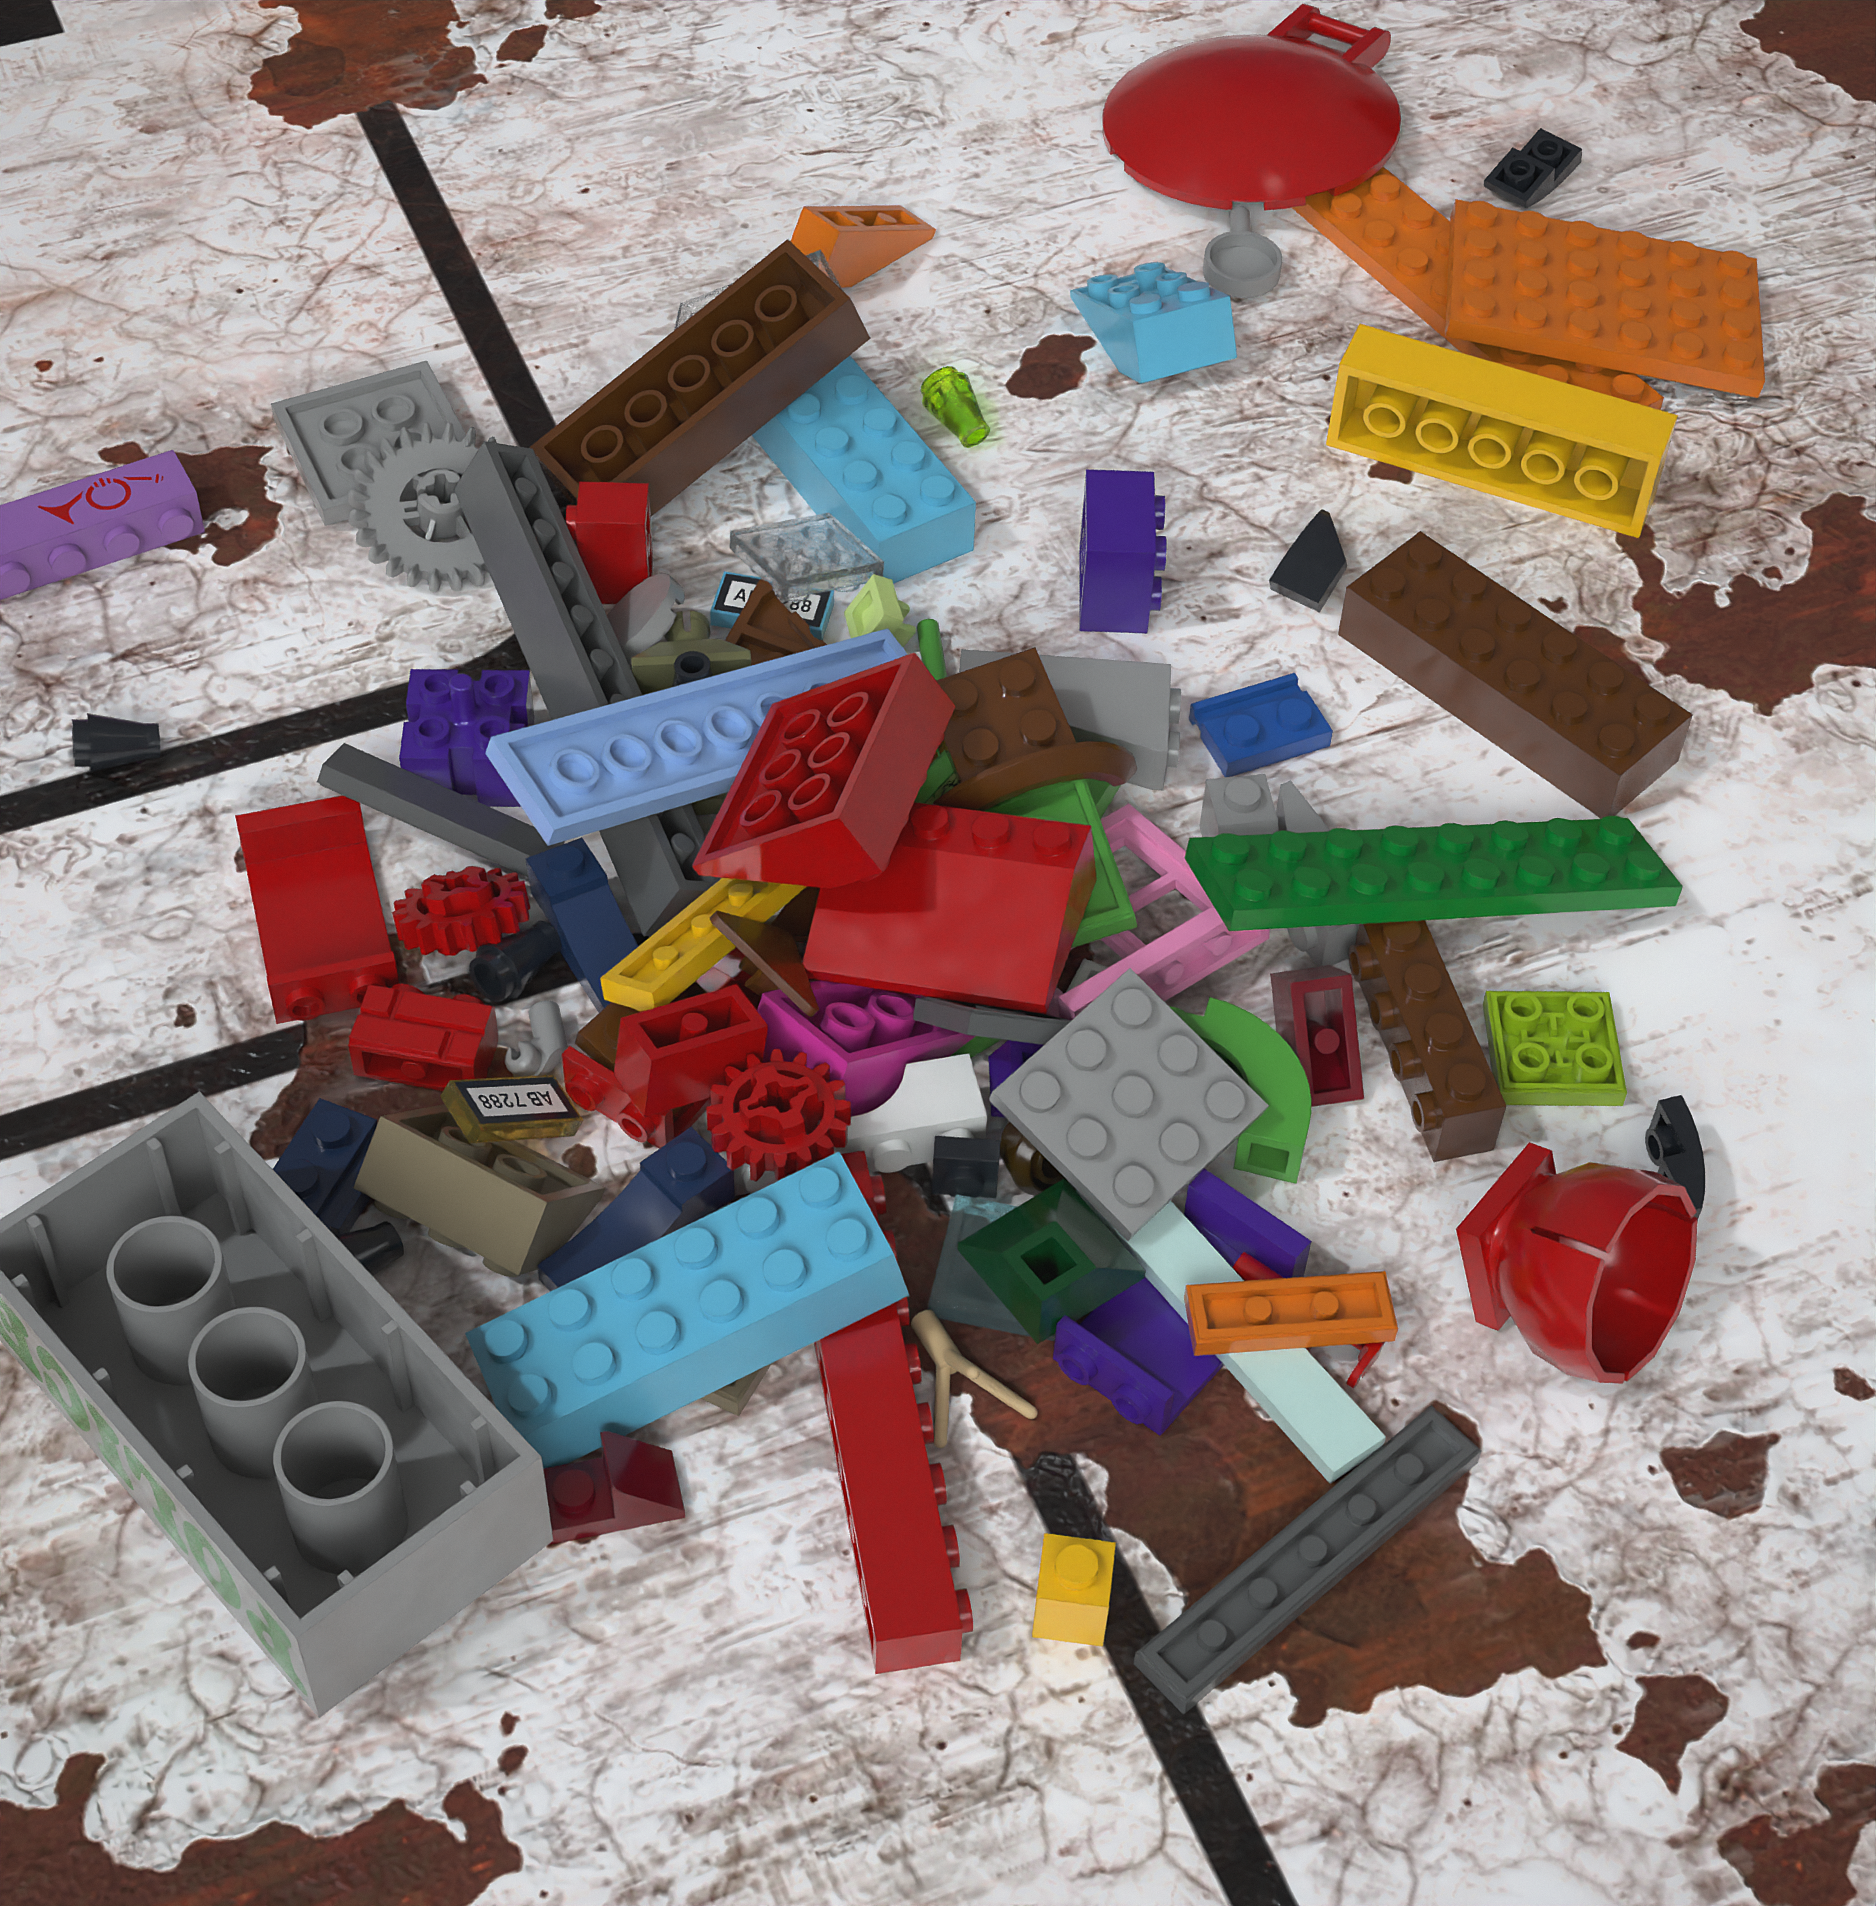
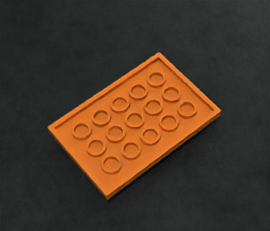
[1445,199,1765,398]

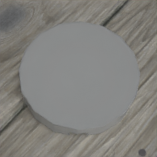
[607,573,685,665]

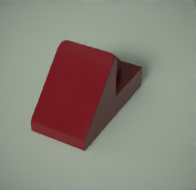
[543,1431,685,1545]

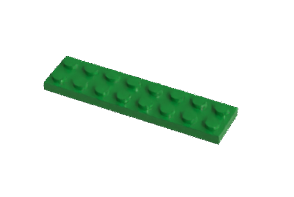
[1184,816,1683,931]

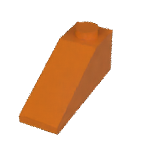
[791,205,936,288]

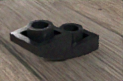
[1484,128,1582,208]
[1645,1095,1705,1218]

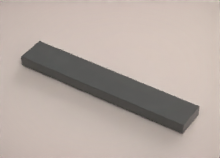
[1134,1405,1482,1715]

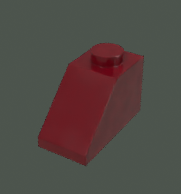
[1270,965,1364,1107]

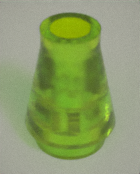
[920,366,990,448]

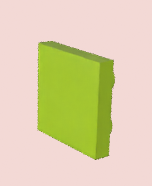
[1483,991,1627,1106]

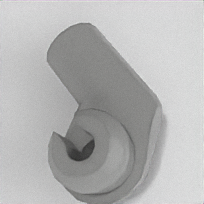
[505,1000,568,1079]

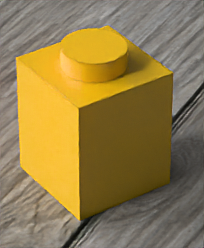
[1032,1533,1116,1647]

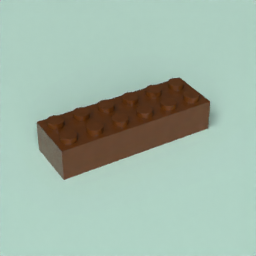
[529,239,871,517]
[1338,531,1693,819]

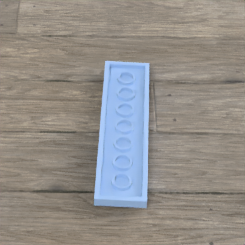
[485,628,908,846]

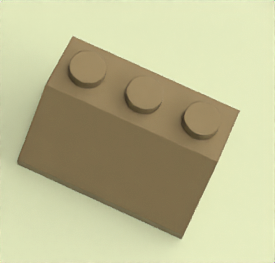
[353,1104,606,1277]

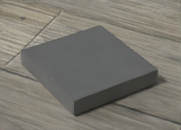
[913,995,1071,1045]

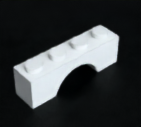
[721,1053,987,1196]

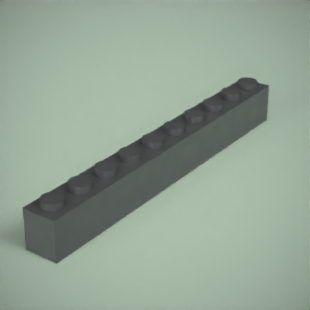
[454,441,721,937]

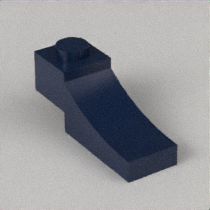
[525,837,638,1013]
[537,1127,735,1292]

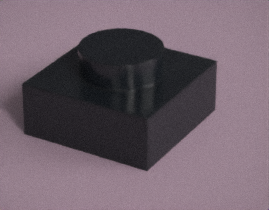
[932,1136,1001,1200]

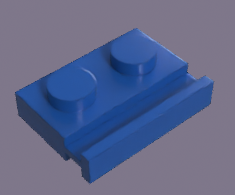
[1189,673,1333,777]

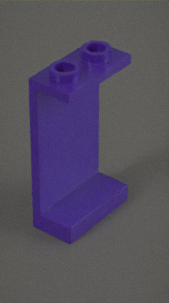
[1053,1168,1312,1436]

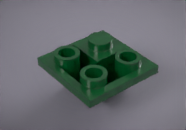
[957,1179,1146,1344]

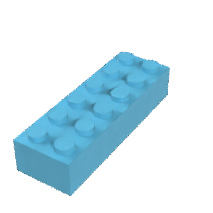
[752,356,976,584]
[465,1152,909,1469]

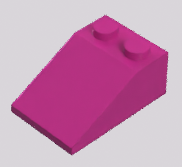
[757,980,975,1117]

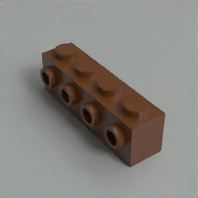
[1348,920,1506,1162]

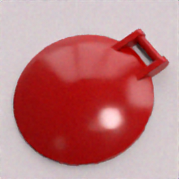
[1102,4,1401,211]

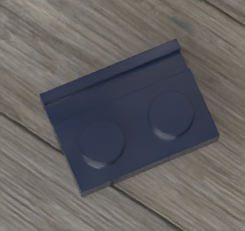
[273,1098,378,1236]

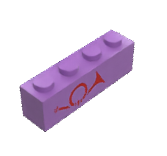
[0,450,205,600]

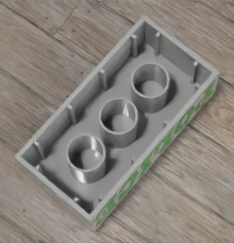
[0,1091,553,1718]

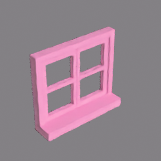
[1046,804,1270,1020]

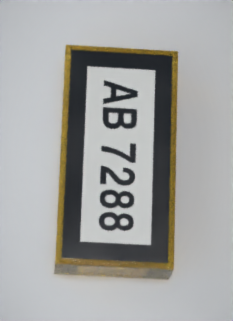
[440,1075,584,1143]

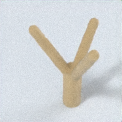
[911,1310,1038,1448]

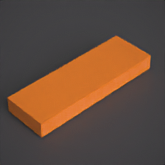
[1184,1271,1398,1356]

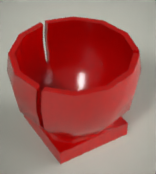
[1456,1142,1698,1384]

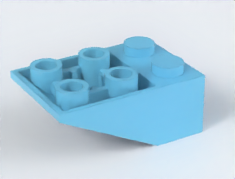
[1070,262,1237,384]

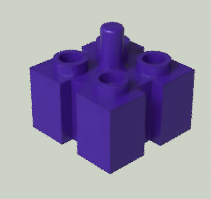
[399,669,535,807]

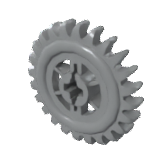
[348,422,496,592]

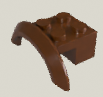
[931,647,1137,811]

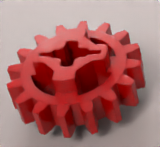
[392,866,531,956]
[706,1049,851,1182]

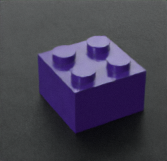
[1079,469,1167,634]

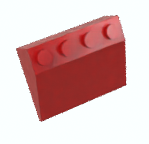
[692,652,956,889]
[802,802,1097,1014]

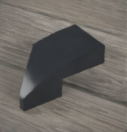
[1269,509,1347,613]

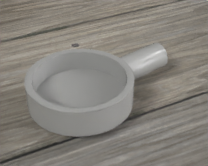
[1203,206,1282,298]

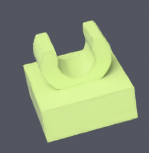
[844,574,916,647]

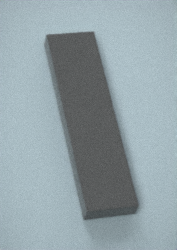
[317,743,565,877]

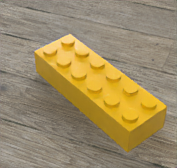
[1326,323,1678,538]

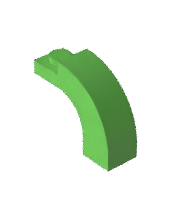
[1169,997,1311,1184]

